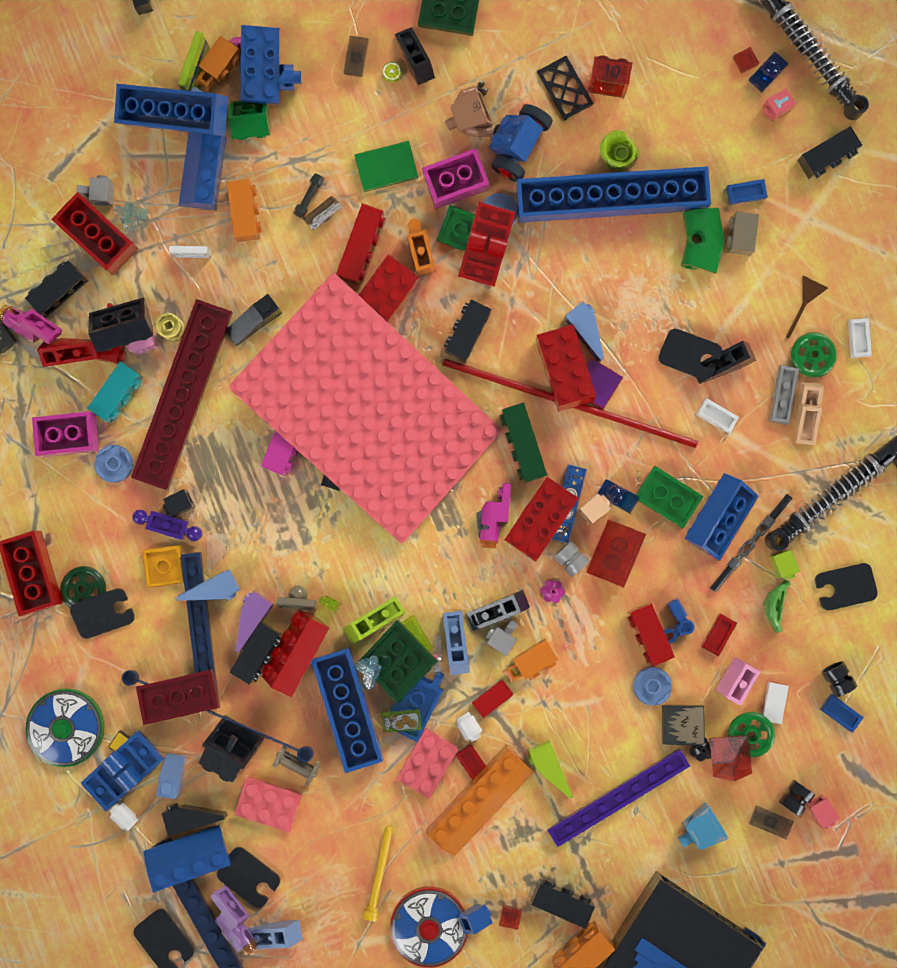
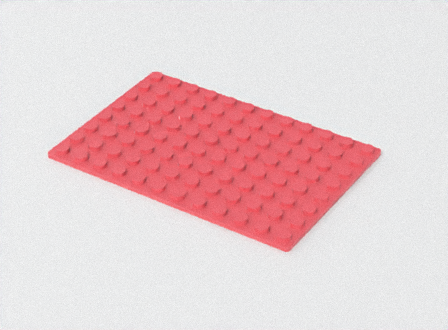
[229,274,501,543]

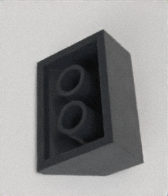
[88,297,153,352]

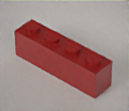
[336,203,386,286]

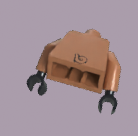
[445,81,500,137]

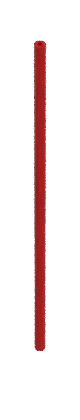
[443,358,698,448]

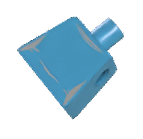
[677,802,729,850]

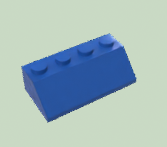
[179,132,226,211]
[685,473,759,561]
[143,824,231,893]

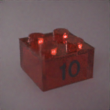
[587,55,633,98]

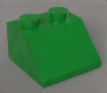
[228,100,270,140]

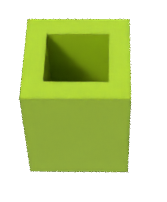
[769,550,800,580]

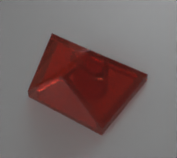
[709,735,752,781]

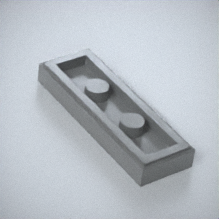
[769,365,799,425]

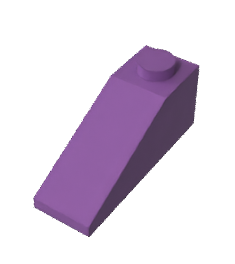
[235,591,274,653]

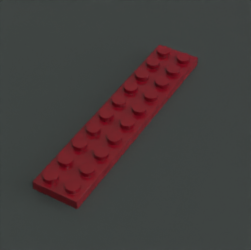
[131,299,233,491]

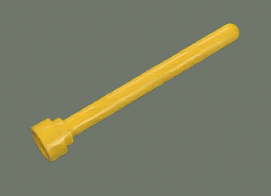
[362,825,393,921]

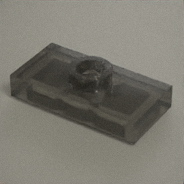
[344,36,369,77]
[303,196,342,230]
[749,805,794,840]

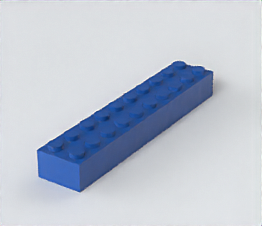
[516,166,711,223]

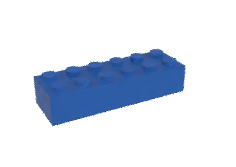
[114,83,228,136]
[311,647,384,773]

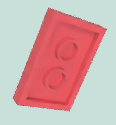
[396,728,459,799]
[234,776,302,833]

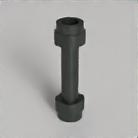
[293,173,324,219]

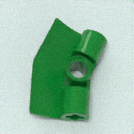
[681,208,724,274]

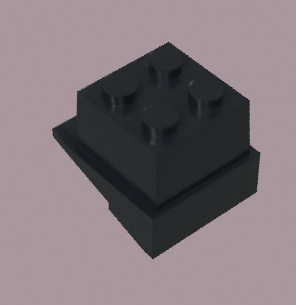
[198,715,265,783]

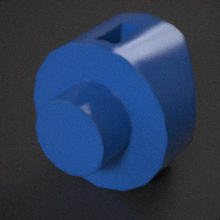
[279,64,302,91]

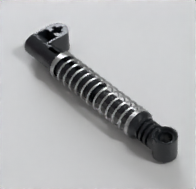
[760,0,869,120]
[765,435,897,551]

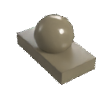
[276,585,317,611]

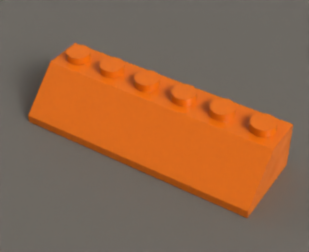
[426,744,535,856]

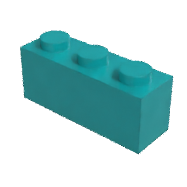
[87,361,143,423]

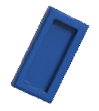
[726,179,768,205]
[820,694,864,733]

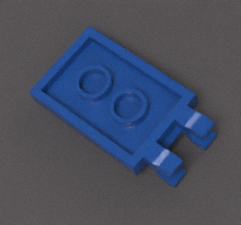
[383,671,444,742]

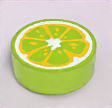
[382,62,401,83]

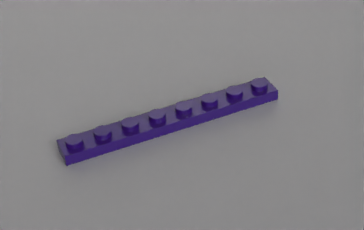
[547,749,690,847]

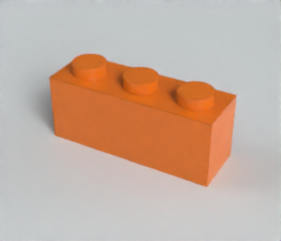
[227,179,262,242]

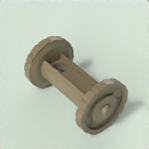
[272,746,321,786]

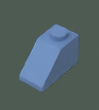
[156,753,186,799]

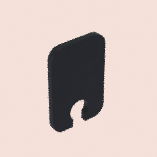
[659,329,722,380]
[815,563,878,610]
[70,588,135,639]
[217,847,281,908]
[134,909,194,968]

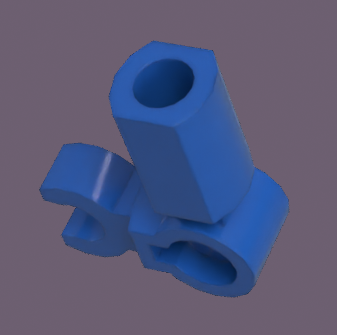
[664,598,694,643]

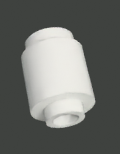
[456,712,483,742]
[109,803,139,832]

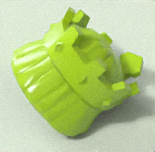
[600,130,640,172]

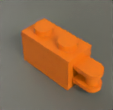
[195,36,241,92]
[407,218,435,276]
[502,639,558,683]

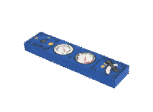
[552,464,587,544]

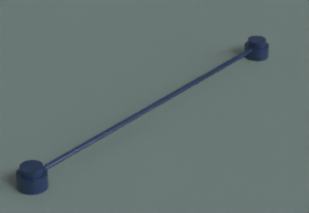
[122,670,314,763]

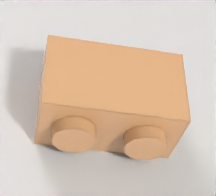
[577,494,611,525]

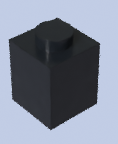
[163,489,195,517]

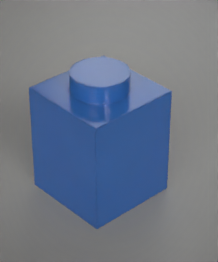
[458,904,493,934]

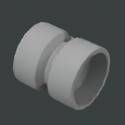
[553,541,590,577]

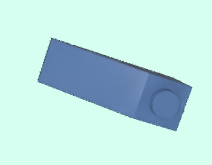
[564,301,604,363]
[174,569,240,601]
[443,611,470,675]
[242,920,303,950]

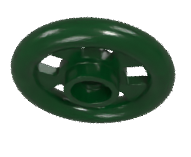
[60,566,106,608]

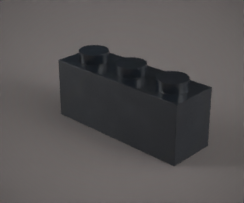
[797,126,863,179]
[25,260,88,318]
[444,299,492,363]
[229,621,282,684]
[530,878,595,929]

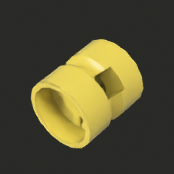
[156,313,186,342]

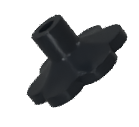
[690,737,714,761]

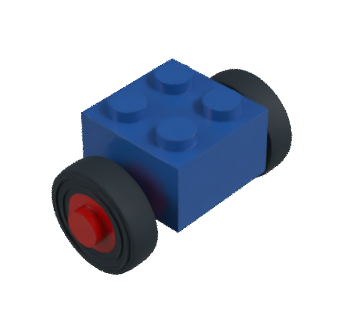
[488,104,553,182]

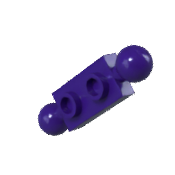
[132,509,202,541]

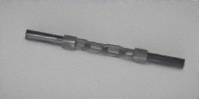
[710,494,793,592]

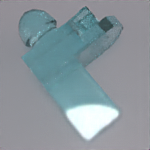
[113,203,149,229]
[354,655,382,690]

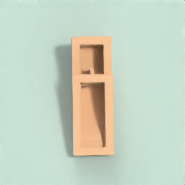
[795,382,824,445]

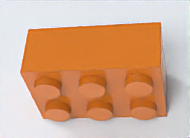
[552,920,615,968]

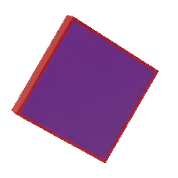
[586,358,623,410]

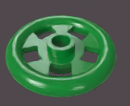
[791,332,837,378]
[728,712,775,758]

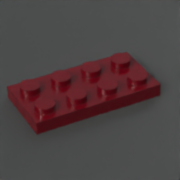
[136,669,220,725]

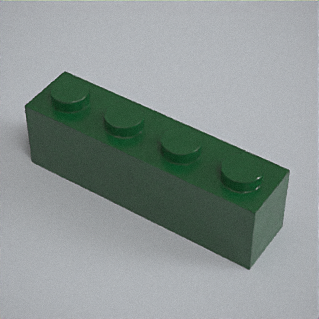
[499,402,548,484]

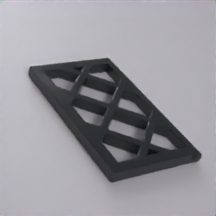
[537,56,594,120]

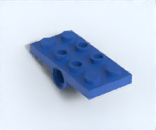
[240,25,280,105]
[81,730,165,812]

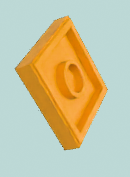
[142,545,184,588]

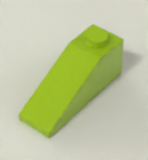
[342,596,405,645]
[527,740,573,799]

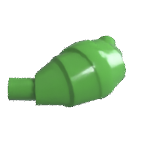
[763,580,790,633]

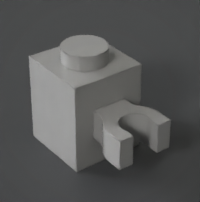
[77,175,114,206]
[486,620,518,656]

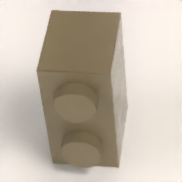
[726,211,759,256]

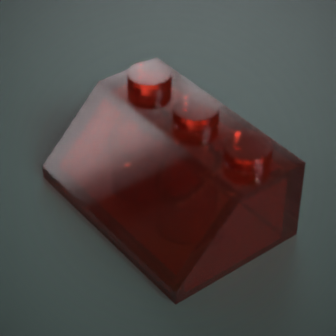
[586,520,646,588]

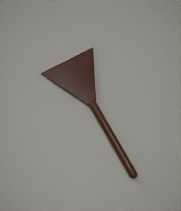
[786,275,828,339]

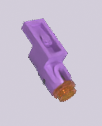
[210,886,258,958]

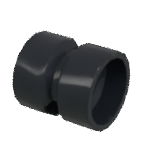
[821,661,857,697]
[778,779,815,817]

